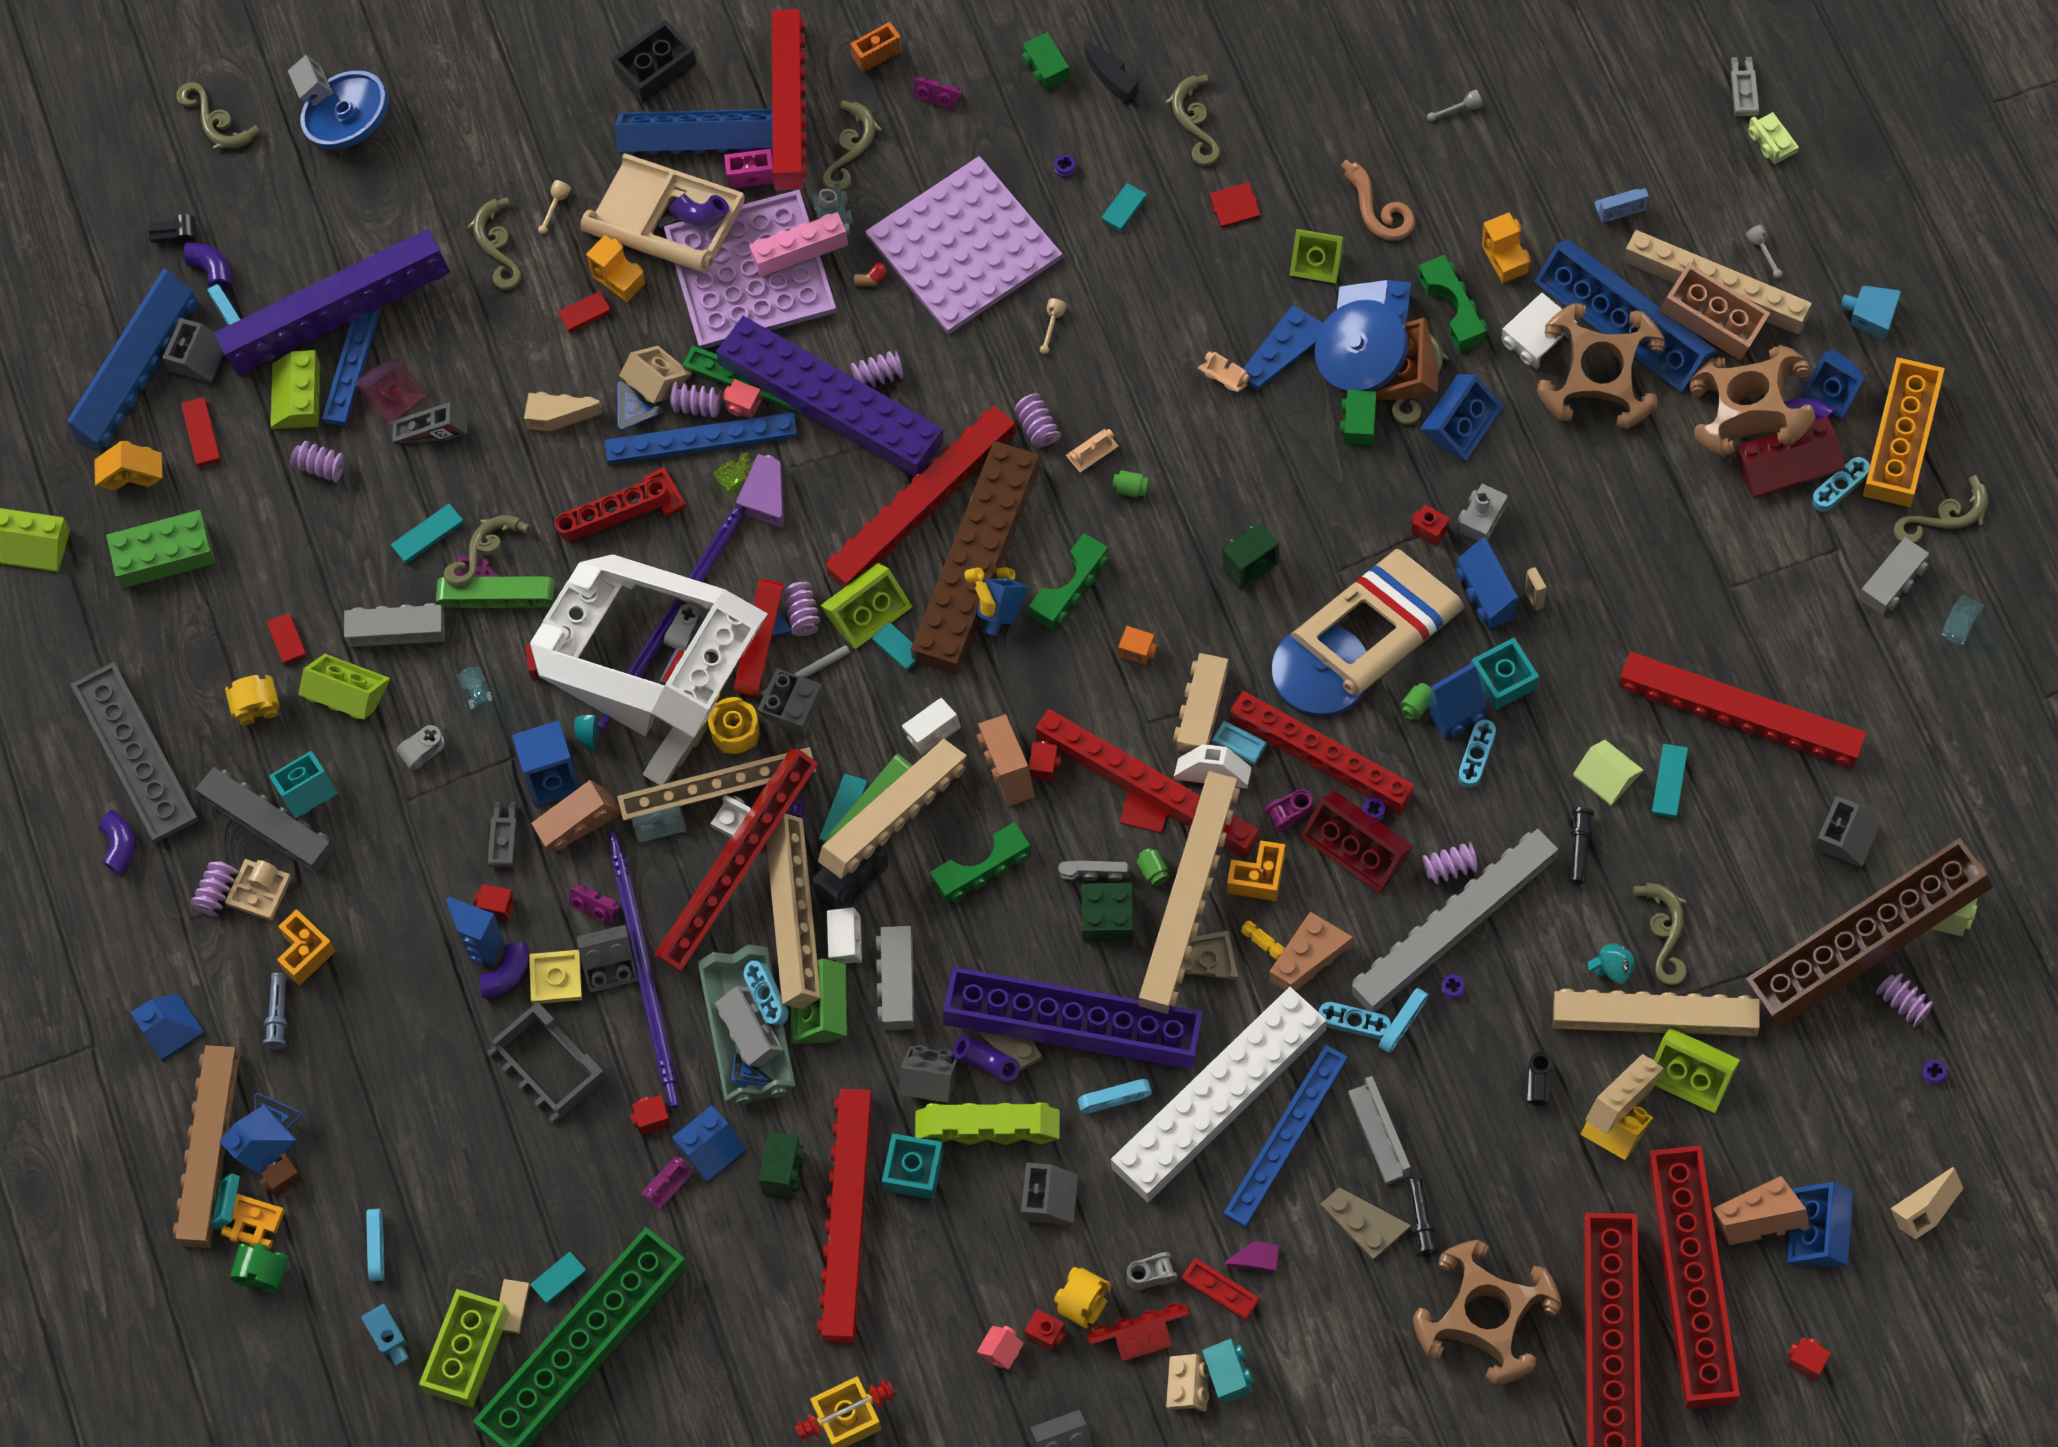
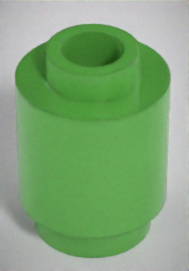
[1112,470,1149,498]
[1400,683,1431,720]
[1136,848,1170,887]

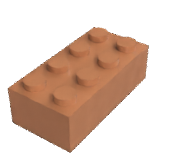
[1658,263,1770,361]

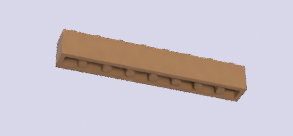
[173,1045,240,1248]

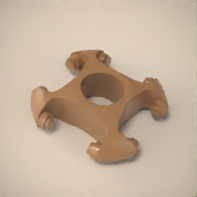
[1537,303,1665,429]
[1690,344,1815,457]
[1413,1240,1562,1385]

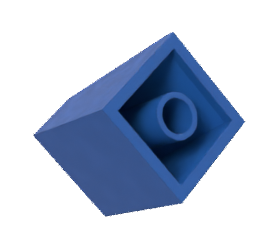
[512,720,580,807]

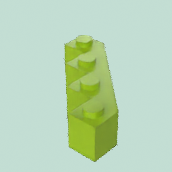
[915,1103,1060,1145]

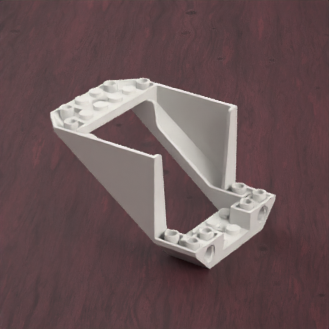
[530,554,768,738]

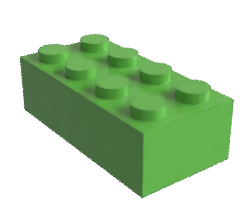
[106,510,215,589]

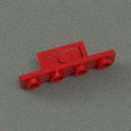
[1086,1303,1190,1361]

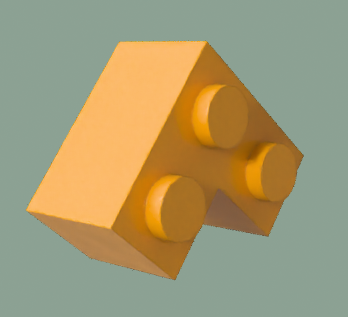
[1482,212,1531,284]
[586,235,646,302]
[95,441,162,491]
[1227,841,1285,901]
[277,909,336,986]

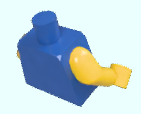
[965,567,1029,636]

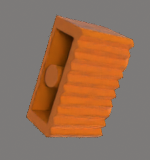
[850,22,902,72]

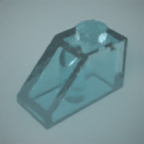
[1941,595,1984,644]
[456,666,493,709]

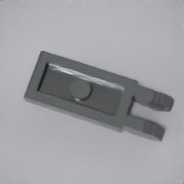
[488,802,517,868]

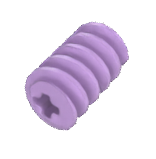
[850,350,903,388]
[670,382,722,418]
[1015,394,1061,447]
[290,441,344,483]
[782,582,820,636]
[1422,842,1478,885]
[191,862,239,917]
[1876,973,1934,1028]

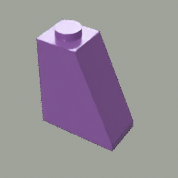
[736,454,784,528]

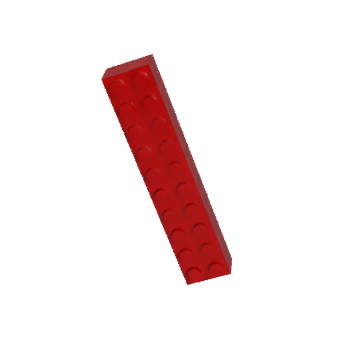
[1648,1146,1740,1409]
[1583,1213,1642,1447]

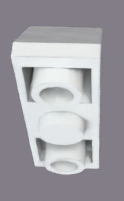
[1174,744,1251,788]

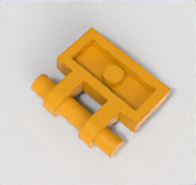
[221,1194,285,1250]

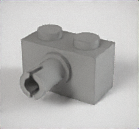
[1457,484,1508,541]

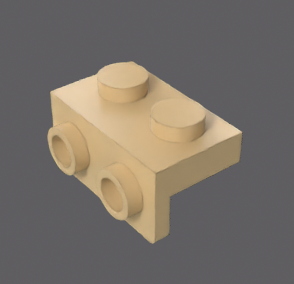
[1166,1354,1210,1411]

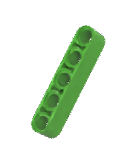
[436,576,555,608]
[824,753,913,843]

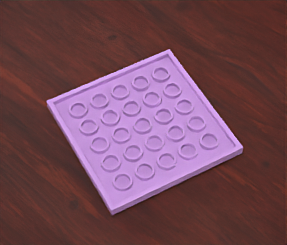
[865,156,1063,335]
[664,190,837,349]

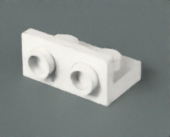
[711,795,751,838]

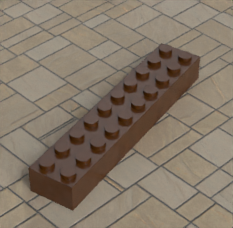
[910,441,1040,675]
[1746,838,1993,1028]

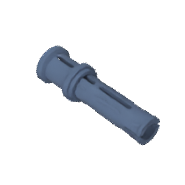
[263,973,287,1050]

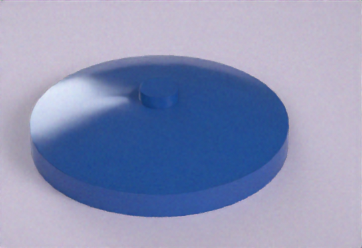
[300,70,389,150]
[1315,300,1408,392]
[1272,625,1367,717]

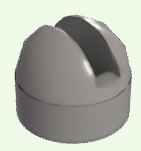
[818,189,837,210]

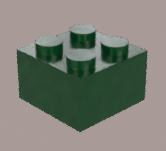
[1222,522,1279,590]
[1082,883,1133,941]
[759,1131,806,1200]

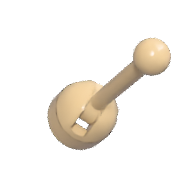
[538,180,571,234]
[1040,298,1067,354]

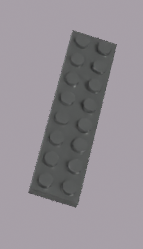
[70,662,199,843]

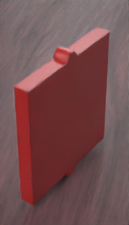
[1210,182,1260,228]
[1120,792,1169,833]

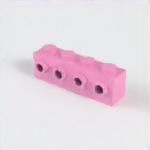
[749,212,848,277]

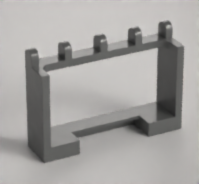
[487,1002,606,1124]

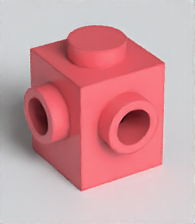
[723,379,762,418]
[977,1326,1024,1369]

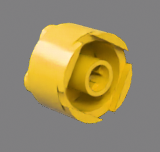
[225,675,280,725]
[708,697,760,754]
[1054,1267,1111,1329]

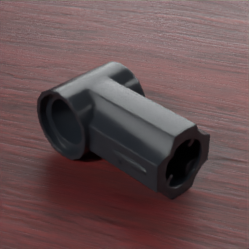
[148,214,196,245]
[1527,1051,1552,1106]

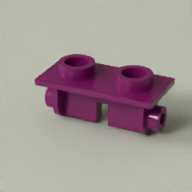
[913,77,963,111]
[568,885,621,926]
[641,1156,694,1209]

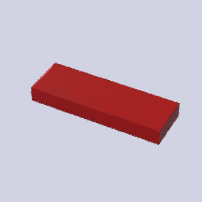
[181,397,221,468]
[1181,1258,1260,1321]

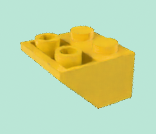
[1581,1107,1653,1160]

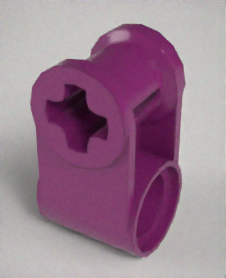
[1264,789,1313,832]

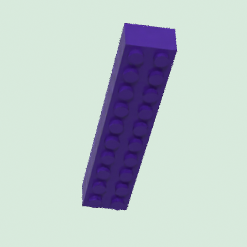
[214,228,451,376]
[716,316,944,476]
[943,967,1202,1069]

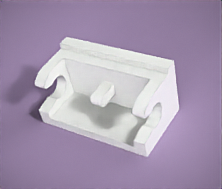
[902,698,961,755]
[827,907,862,964]

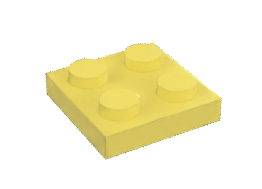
[529,950,582,1004]

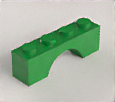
[1418,255,1488,353]
[1029,533,1110,631]
[930,822,1031,904]

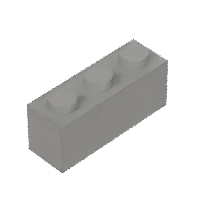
[1859,537,1929,616]
[715,986,783,1067]

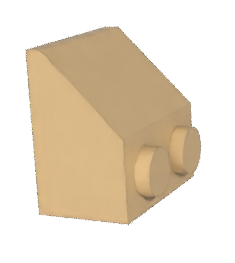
[619,346,692,403]

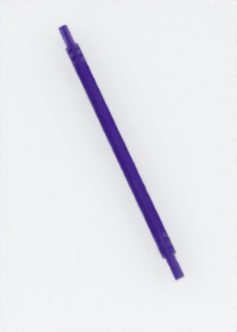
[598,507,747,731]
[608,832,680,1109]

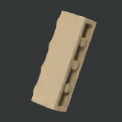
[1173,653,1228,753]
[1585,1054,1663,1134]

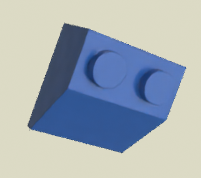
[672,1105,747,1183]

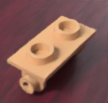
[1198,351,1250,392]
[1066,429,1119,473]

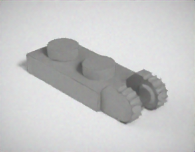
[1731,57,1759,117]
[1058,861,1129,882]

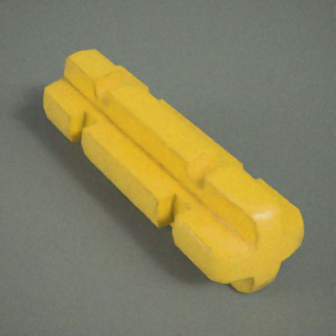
[1241,921,1285,960]

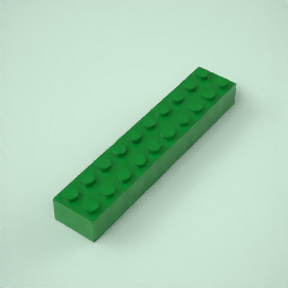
[473,1227,688,1447]

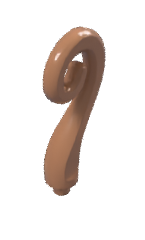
[1341,159,1415,241]

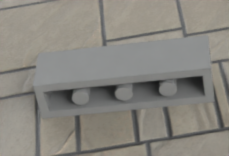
[344,603,445,647]
[876,926,914,1030]

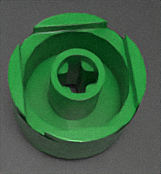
[230,1243,289,1293]

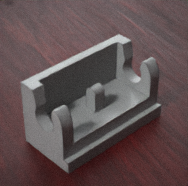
[288,55,333,106]

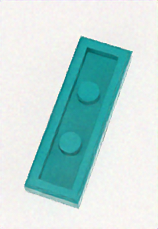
[391,504,464,565]
[1651,744,1688,819]
[819,773,868,843]

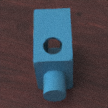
[1840,286,1901,340]
[361,1304,409,1366]

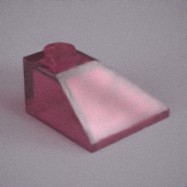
[354,358,426,424]

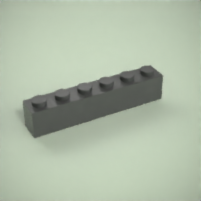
[195,767,334,874]

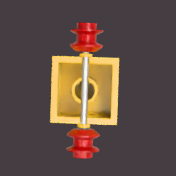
[794,1376,896,1447]

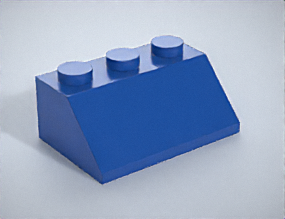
[1420,374,1503,461]
[1455,537,1518,629]
[446,896,505,967]
[1787,1182,1853,1268]

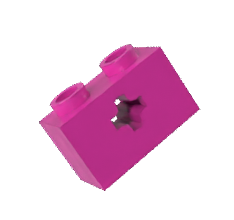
[724,149,774,189]

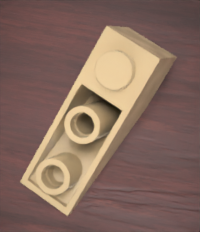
[524,392,602,431]
[1890,1167,1963,1240]

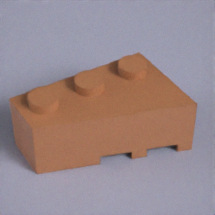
[976,714,1035,807]
[531,780,622,851]
[1270,912,1353,991]
[1713,1176,1810,1245]

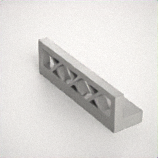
[1348,1076,1411,1185]

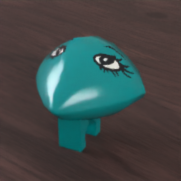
[1588,943,1635,984]

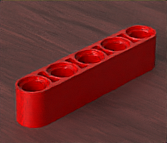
[555,478,670,542]
[733,578,784,697]

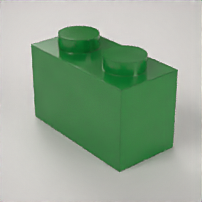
[1021,32,1070,91]
[1340,390,1376,445]

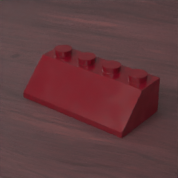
[1736,417,1845,499]
[1300,790,1414,893]

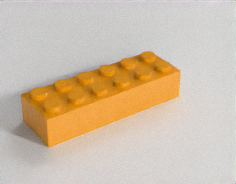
[1863,357,1945,507]

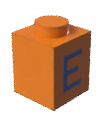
[1118,626,1158,666]

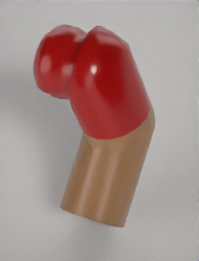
[854,263,887,287]

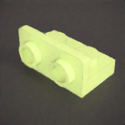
[1748,112,1799,164]

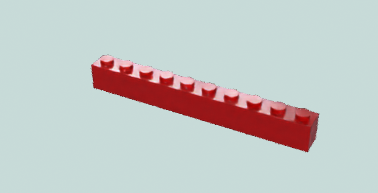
[772,9,807,190]
[826,405,1016,588]
[1619,652,1867,768]
[1035,709,1259,860]
[654,749,818,971]
[818,1089,872,1344]

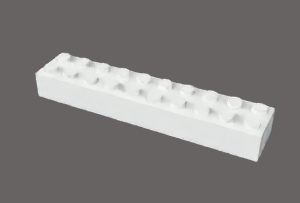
[1111,987,1327,1203]

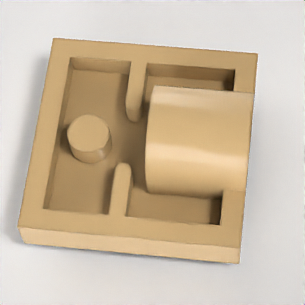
[225,859,292,921]

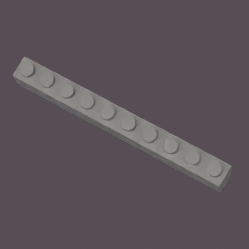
[1352,829,1558,1012]

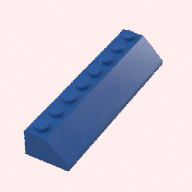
[615,109,805,155]
[1534,240,1717,393]
[67,269,197,454]

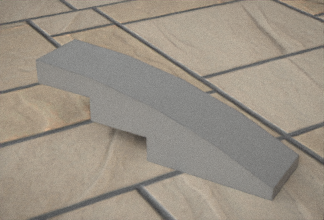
[643,702,718,785]

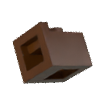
[259,1153,302,1197]

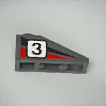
[392,402,467,444]

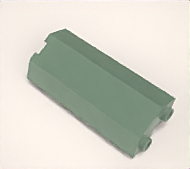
[698,945,795,1105]

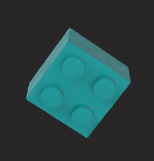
[1471,638,1539,711]
[269,751,338,819]
[882,1133,944,1200]

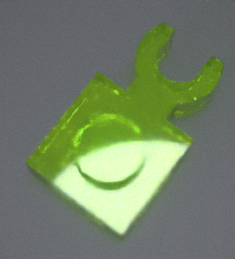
[713,452,755,494]

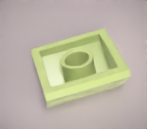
[1573,740,1643,806]

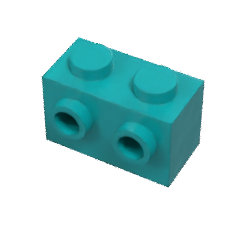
[1202,1339,1254,1404]

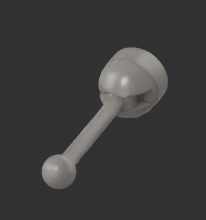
[1427,90,1483,122]
[1746,225,1783,279]

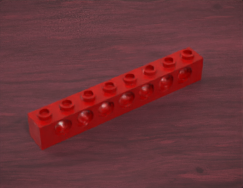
[1230,691,1414,815]

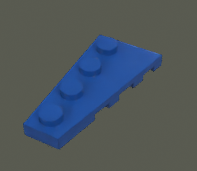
[1243,305,1323,391]

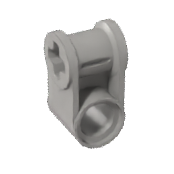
[664,604,703,649]
[396,725,445,771]
[1127,1252,1178,1291]

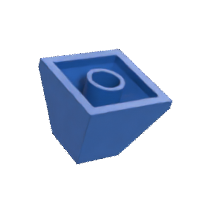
[1801,349,1865,420]
[130,994,205,1061]
[219,1105,298,1177]

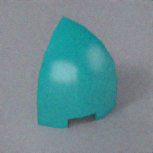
[574,715,600,753]

